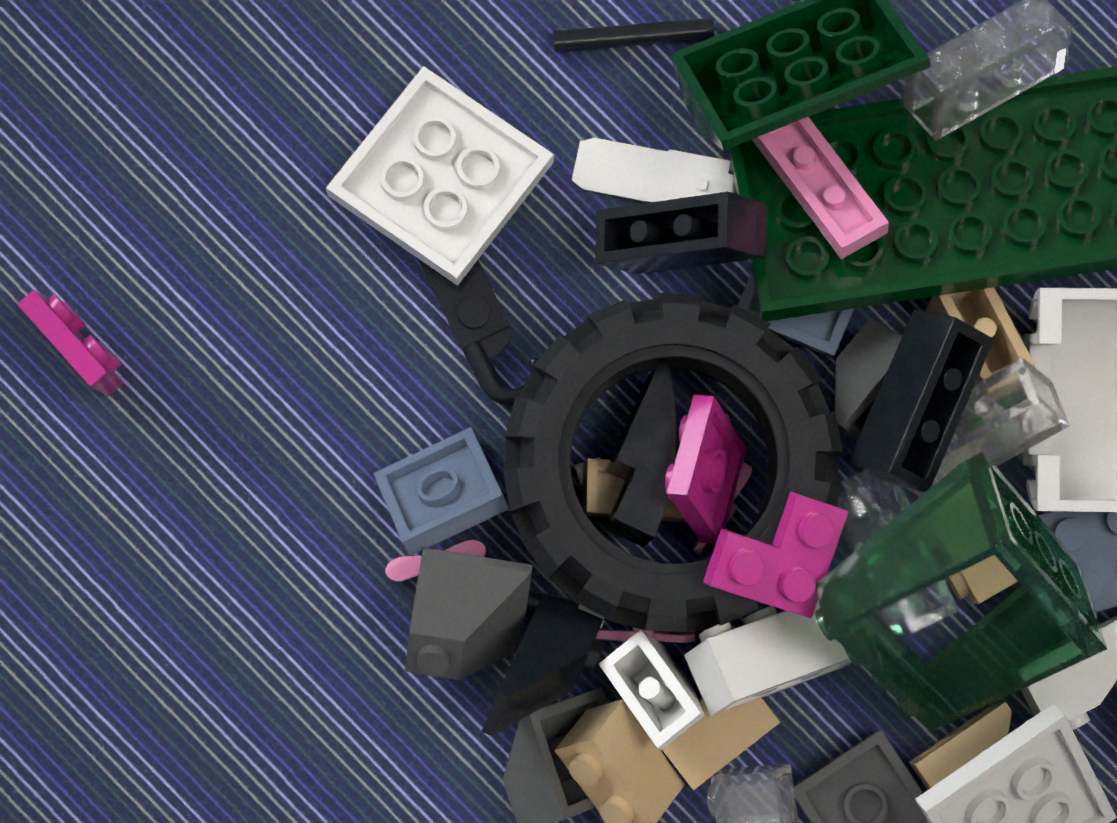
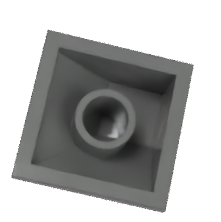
[835,317,902,444]
[405,547,533,680]
[503,687,608,823]

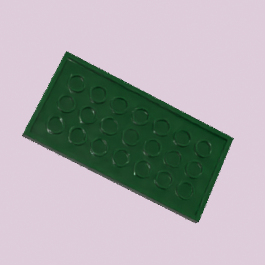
[728,66,1117,321]

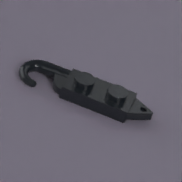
[417,258,538,406]

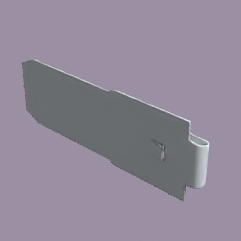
[572,138,736,202]

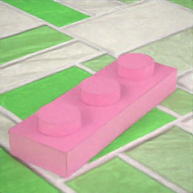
[752,117,889,259]

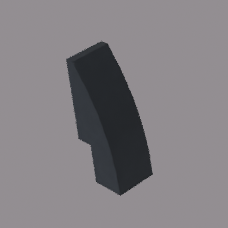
[604,363,677,547]

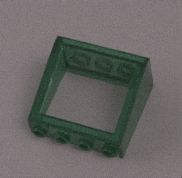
[815,452,1108,732]

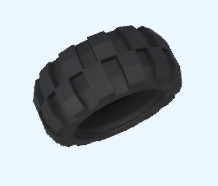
[503,293,843,632]

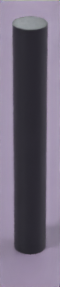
[553,18,715,52]

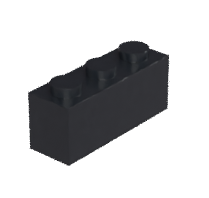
[595,191,767,274]
[849,309,994,494]

